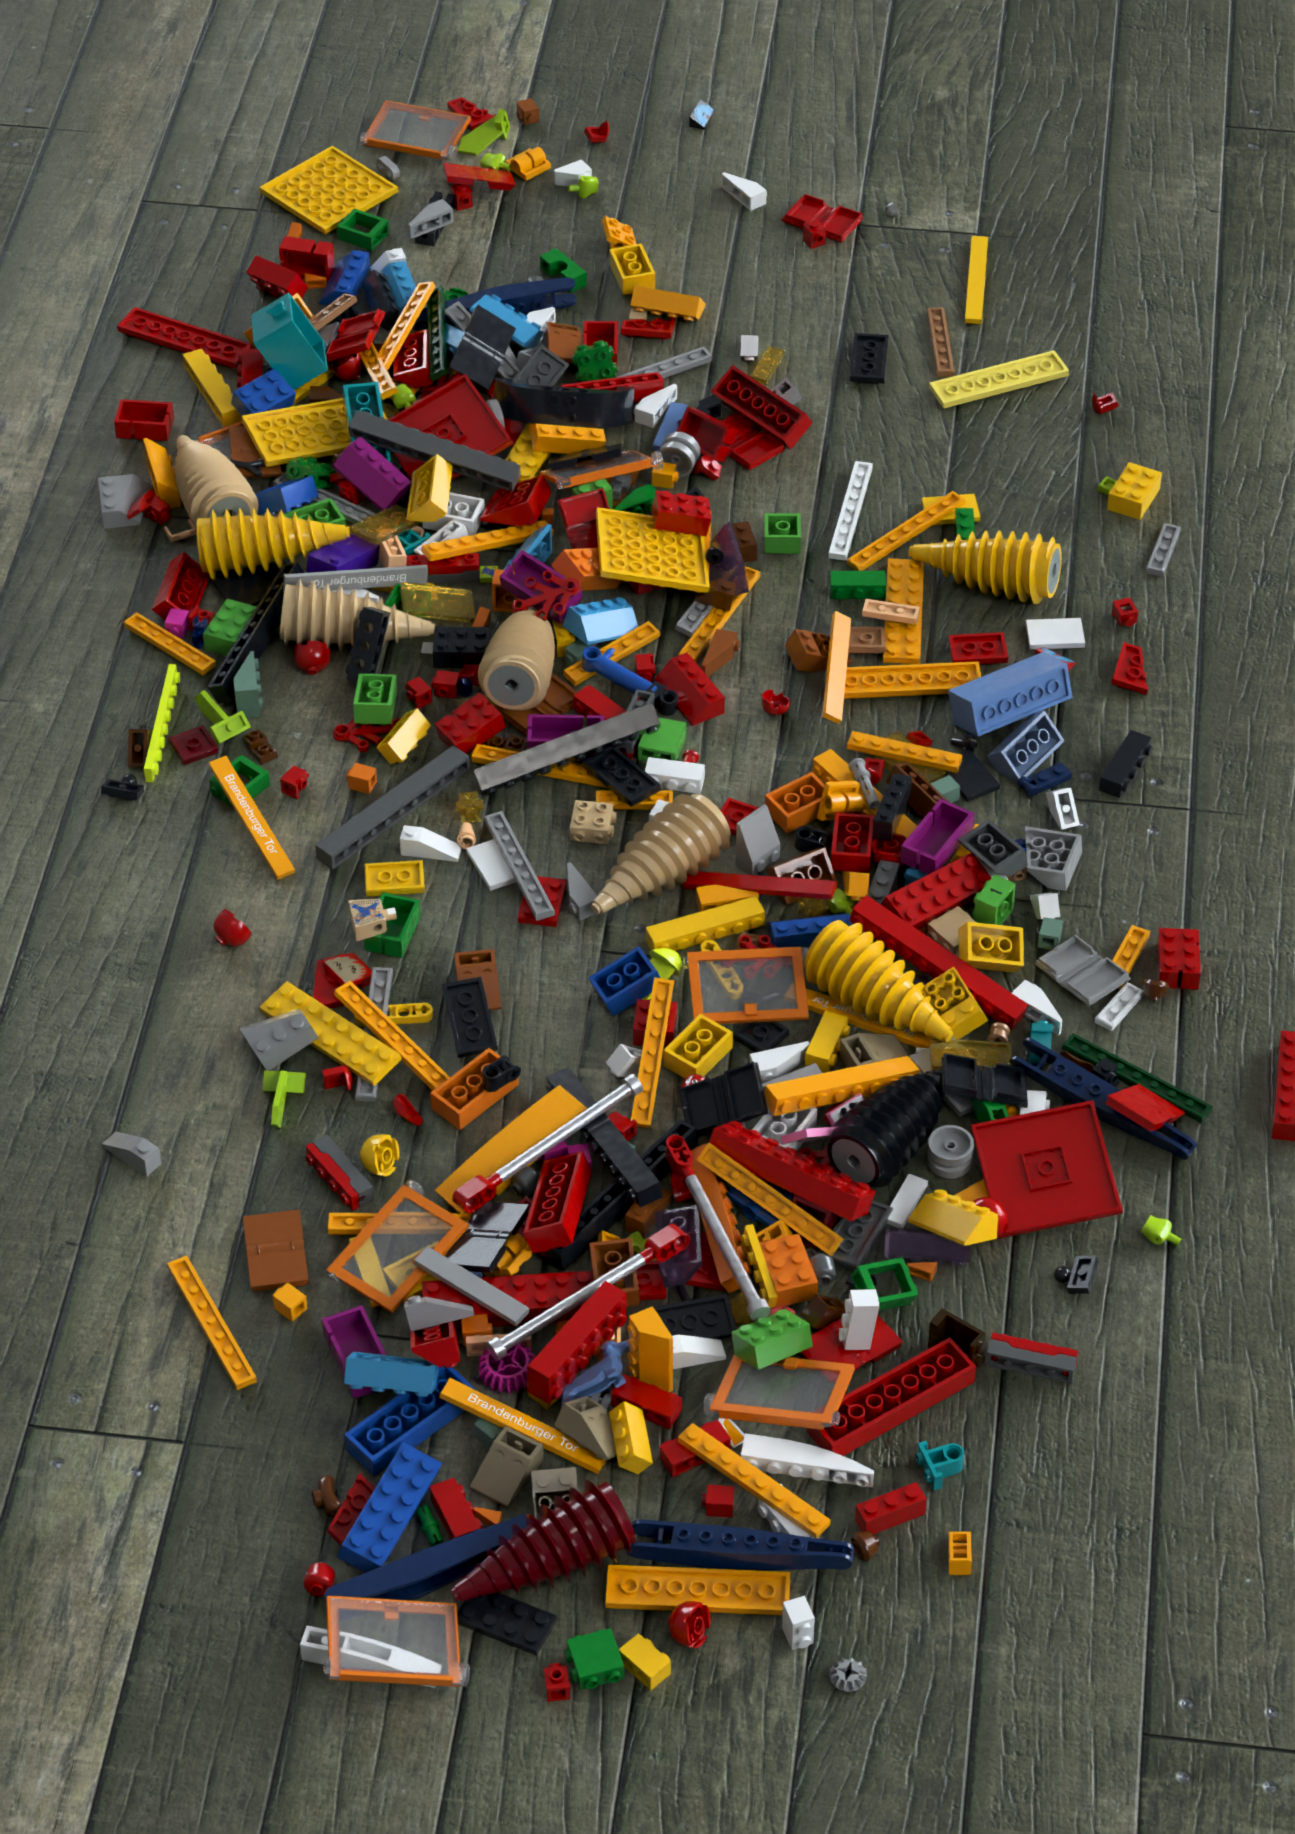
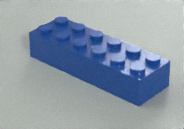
[344,1366,475,1476]
[337,1442,442,1573]

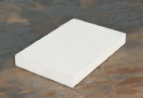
[1025,618,1085,650]
[466,839,516,891]

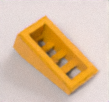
[948,1532,972,1575]

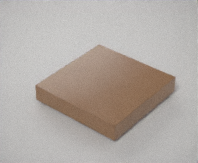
[848,627,885,653]

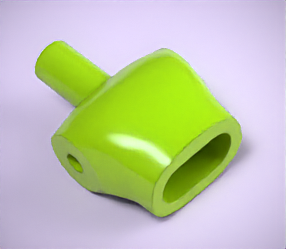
[480,153,511,171]
[568,176,598,198]
[392,384,416,410]
[825,889,856,916]
[1141,1215,1181,1246]

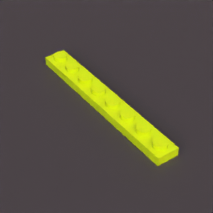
[144,664,180,782]

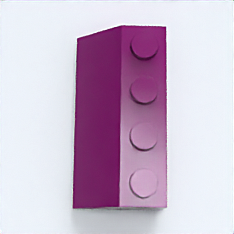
[332,436,412,512]

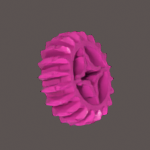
[478,1342,535,1394]

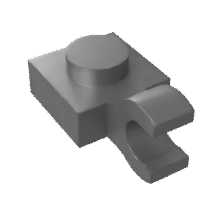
[610,475,631,500]

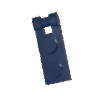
[1017,762,1072,797]

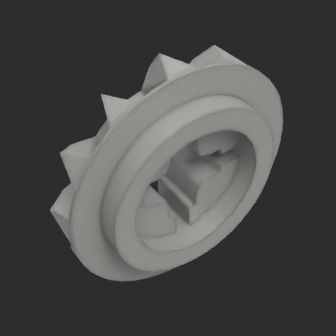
[829,1657,867,1692]

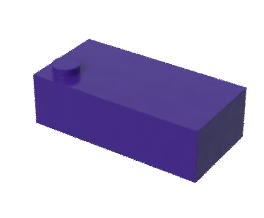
[306,533,380,573]

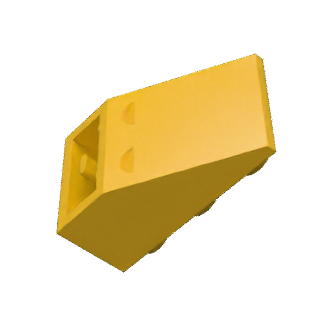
[922,966,988,1040]

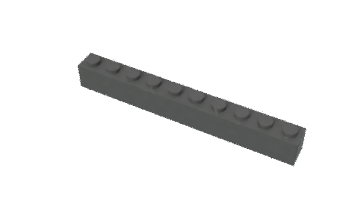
[348,410,521,492]
[315,745,470,870]

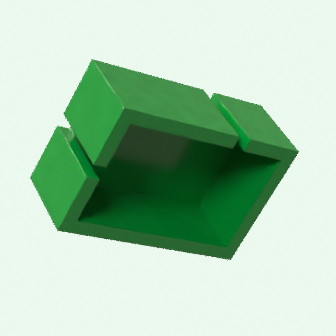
[364,892,421,958]

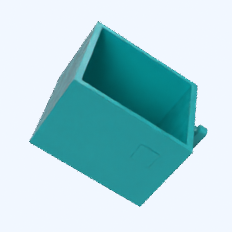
[251,292,328,390]

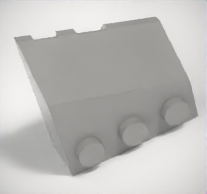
[98,474,153,529]
[1025,826,1082,891]
[240,1008,319,1071]

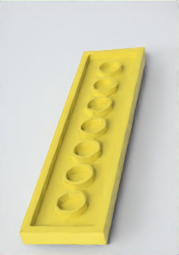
[929,350,1069,409]

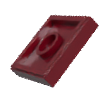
[169,725,219,765]

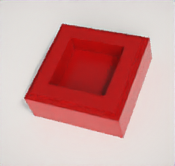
[906,731,933,747]

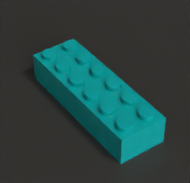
[343,382,391,463]

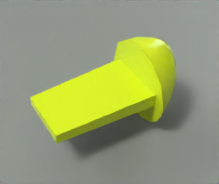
[642,948,682,1000]

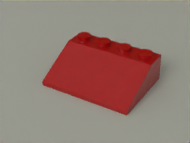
[480,474,552,526]

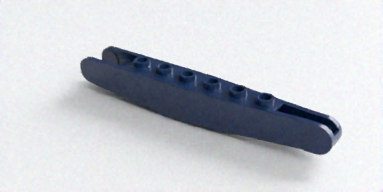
[412,277,577,331]
[1009,1037,1197,1160]
[324,1514,526,1622]
[626,1519,854,1571]

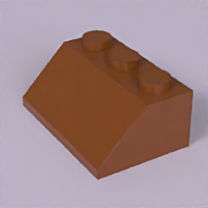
[766,848,838,905]
[589,1238,640,1307]

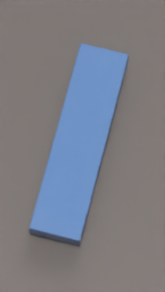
[653,402,688,451]

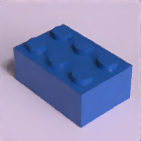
[231,368,296,416]
[255,476,318,516]
[588,946,660,1016]

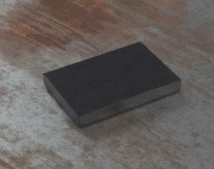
[939,749,1000,802]

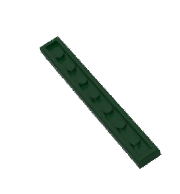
[427,285,447,381]
[1062,1033,1213,1124]

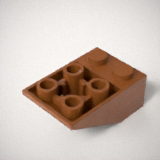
[542,322,582,364]
[785,629,852,673]
[454,949,501,1010]

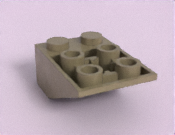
[840,1033,909,1068]
[554,1396,617,1460]
[470,1426,544,1508]
[531,1467,578,1519]

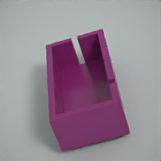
[500,550,582,624]
[527,714,604,758]
[900,798,974,874]
[322,1305,386,1399]

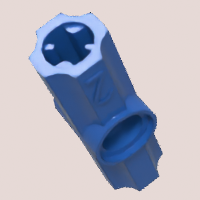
[727,1186,780,1227]

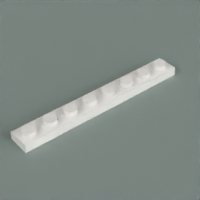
[829,461,873,561]

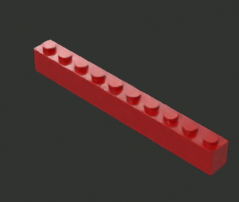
[849,895,1028,1031]

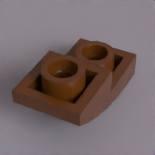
[242,729,278,764]
[487,734,527,752]

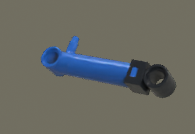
[582,646,678,716]

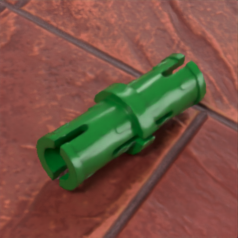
[416,1505,444,1547]

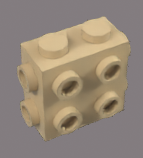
[570,800,617,845]
[927,906,977,957]

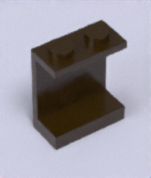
[928,1308,986,1368]

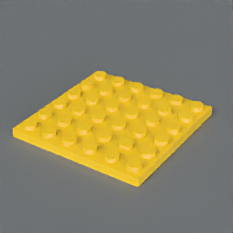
[259,146,398,235]
[596,507,710,593]

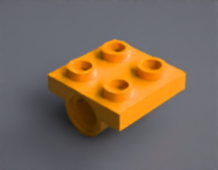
[505,147,551,181]
[602,216,636,249]
[817,781,863,821]
[483,1233,532,1277]

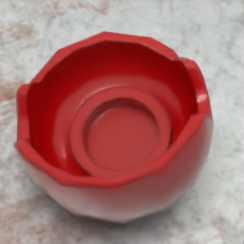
[761,689,790,715]

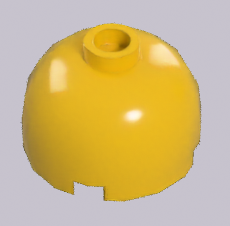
[360,1134,399,1176]

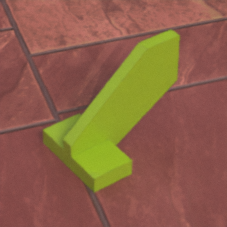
[458,108,510,156]
[194,690,251,745]
[262,1070,306,1128]

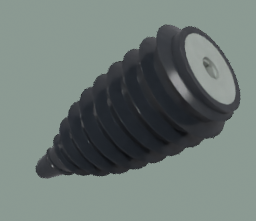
[827,1066,945,1188]

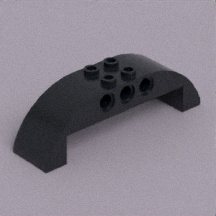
[494,378,635,428]

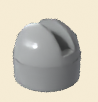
[885,202,899,217]

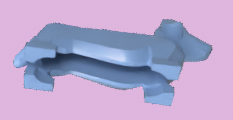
[561,1340,629,1408]

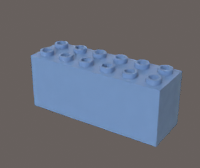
[948,652,1073,737]

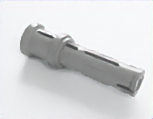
[848,758,880,809]

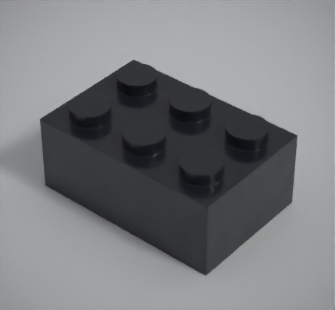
[432,626,491,668]

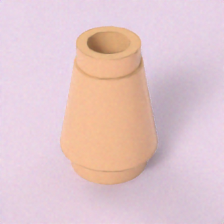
[457,822,476,849]

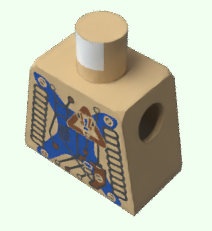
[348,899,397,941]

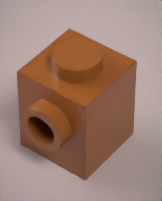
[516,98,539,125]

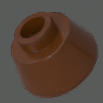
[1142,979,1170,1001]
[851,1531,880,1562]

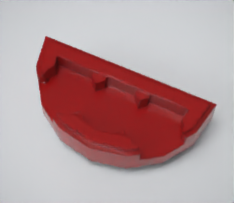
[393,1094,423,1126]

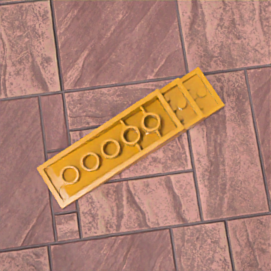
[435,1085,587,1213]

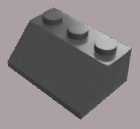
[958,819,1028,876]

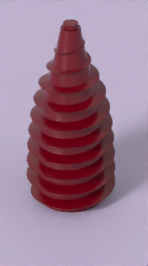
[450,1480,636,1602]

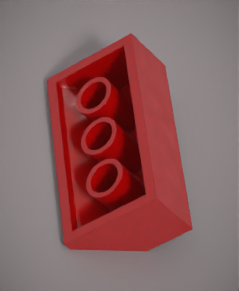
[393,329,433,388]
[152,552,210,620]
[655,653,725,726]
[410,1321,460,1368]

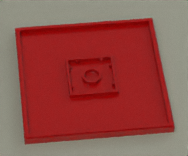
[388,374,514,481]
[971,1100,1123,1239]

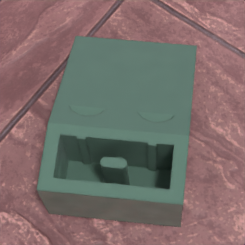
[234,651,263,718]

